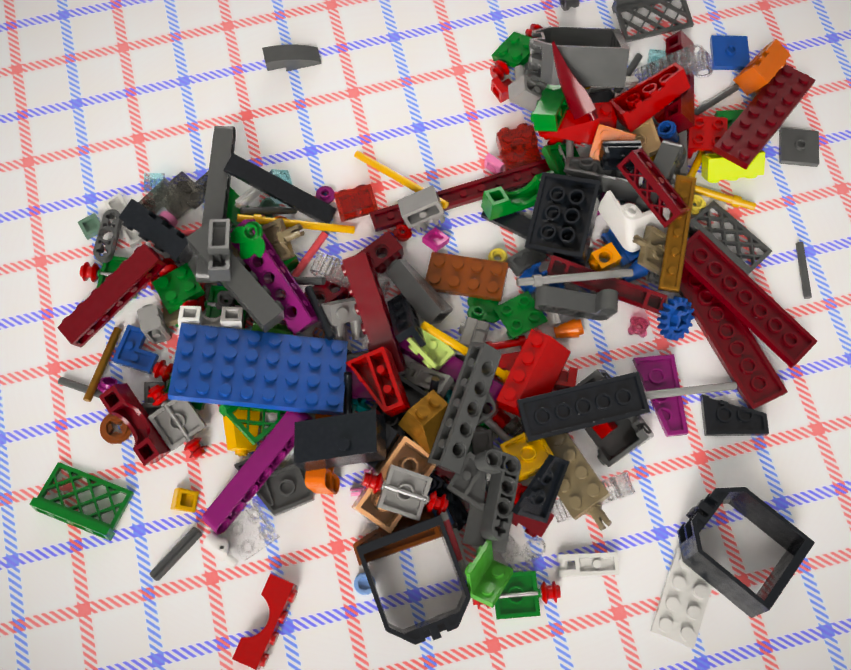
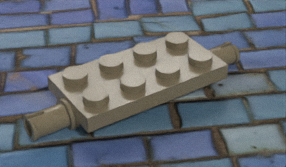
[231,218,305,266]
[545,433,612,531]

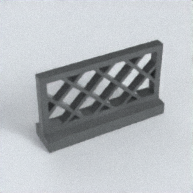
[611,0,694,43]
[688,200,772,275]

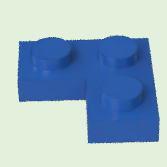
[112,324,159,375]

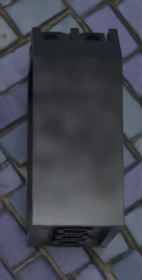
[677,487,815,618]
[356,515,471,645]

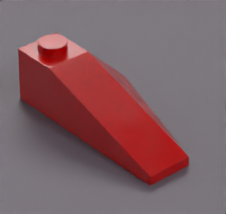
[538,102,617,146]

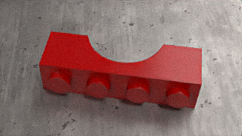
[232,573,298,670]

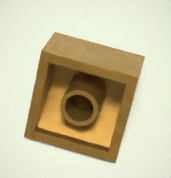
[398,390,448,454]

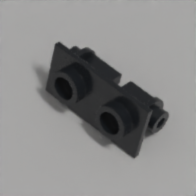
[436,487,468,531]

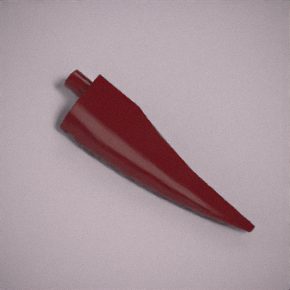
[552,41,598,121]

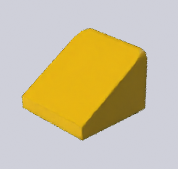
[170,488,199,513]

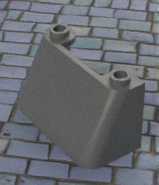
[576,369,654,467]

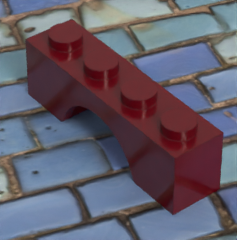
[99,383,171,466]

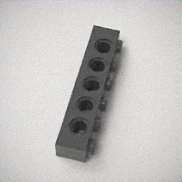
[427,342,502,474]

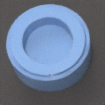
[354,572,376,595]

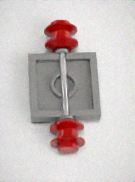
[147,384,207,459]
[361,464,449,521]

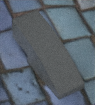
[262,44,322,72]
[208,219,231,282]

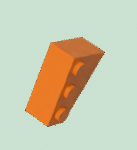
[733,39,790,96]

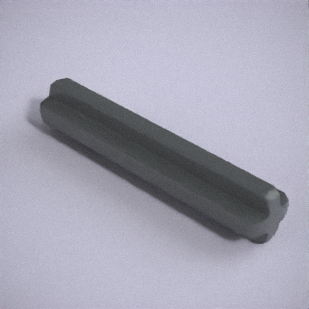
[149,527,202,581]

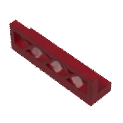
[617,148,691,228]

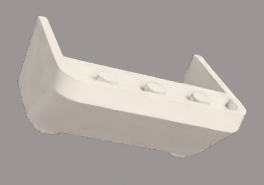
[598,174,676,252]

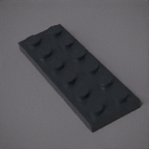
[516,371,650,443]

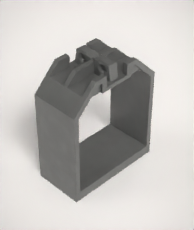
[527,26,630,87]

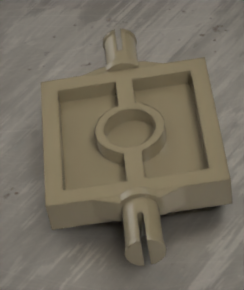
[632,225,666,276]

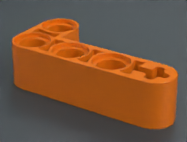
[305,414,340,495]

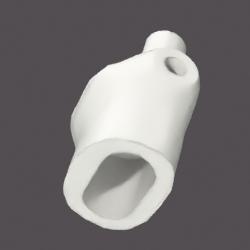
[203,532,239,568]

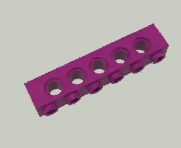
[231,219,318,334]

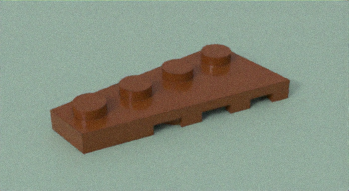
[352,504,441,566]

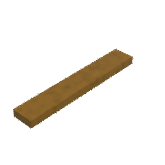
[658,175,697,293]

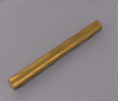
[83,327,122,402]

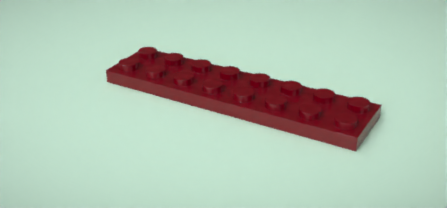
[712,65,816,170]
[683,230,818,368]
[678,266,788,409]

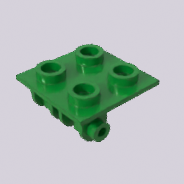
[493,291,548,339]

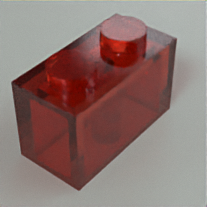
[334,184,378,222]

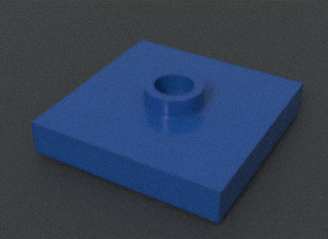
[710,35,750,70]

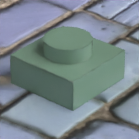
[77,213,101,240]

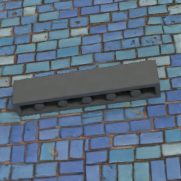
[186,224,285,333]

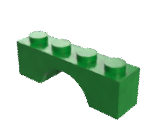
[481,170,555,221]

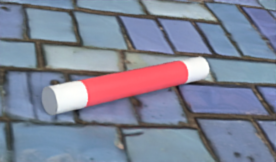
[440,511,466,571]

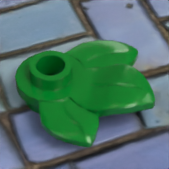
[231,221,265,259]
[467,297,500,323]

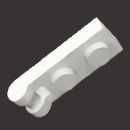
[556,552,620,578]

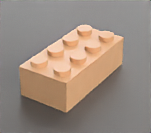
[351,435,436,534]

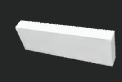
[103,192,145,248]

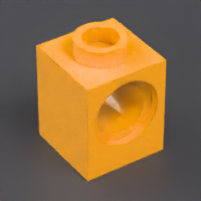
[588,242,622,271]

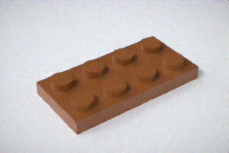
[425,252,509,302]

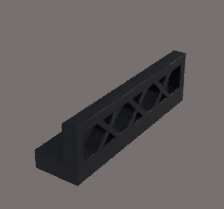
[387,293,426,347]

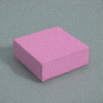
[484,153,504,174]

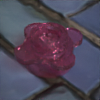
[627,316,650,338]

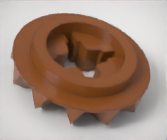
[100,414,132,445]

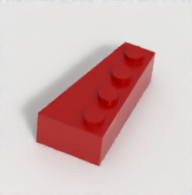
[609,62,690,133]

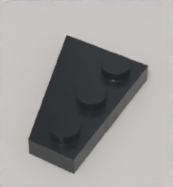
[700,394,769,436]
[511,454,570,523]

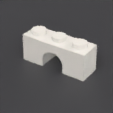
[178,306,244,332]

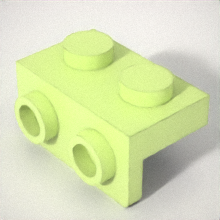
[406,329,456,370]

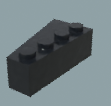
[118,198,195,264]

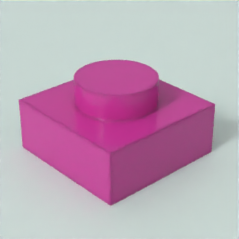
[422,227,450,252]

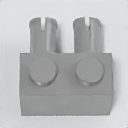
[508,65,546,112]
[397,185,445,233]
[320,297,365,341]

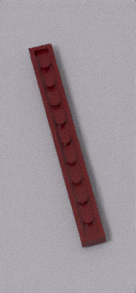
[369,159,550,232]

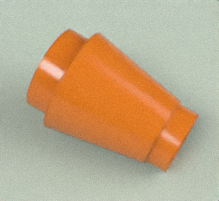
[553,318,584,339]

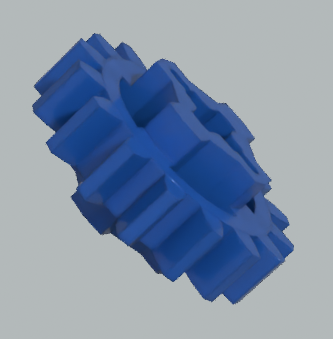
[657,296,695,341]

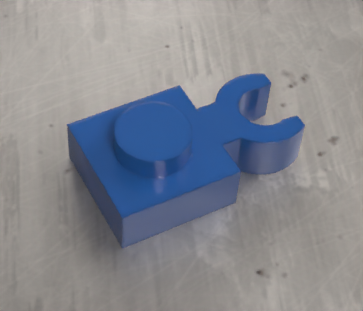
[519,262,548,295]

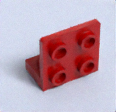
[687,115,728,159]

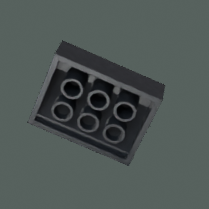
[524,172,603,263]

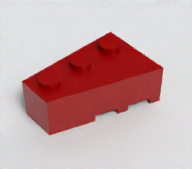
[346,346,410,417]

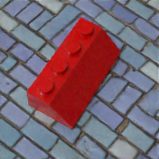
[496,329,571,417]

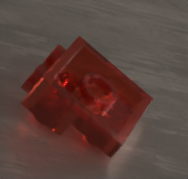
[496,123,542,171]

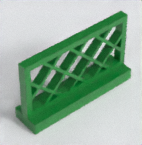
[219,405,287,445]
[29,462,134,541]

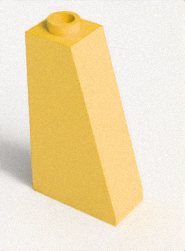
[223,410,260,456]

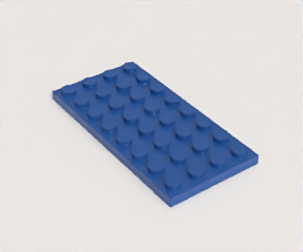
[168,323,348,416]

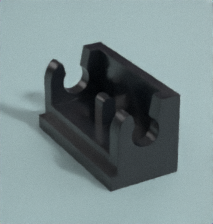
[599,140,643,170]

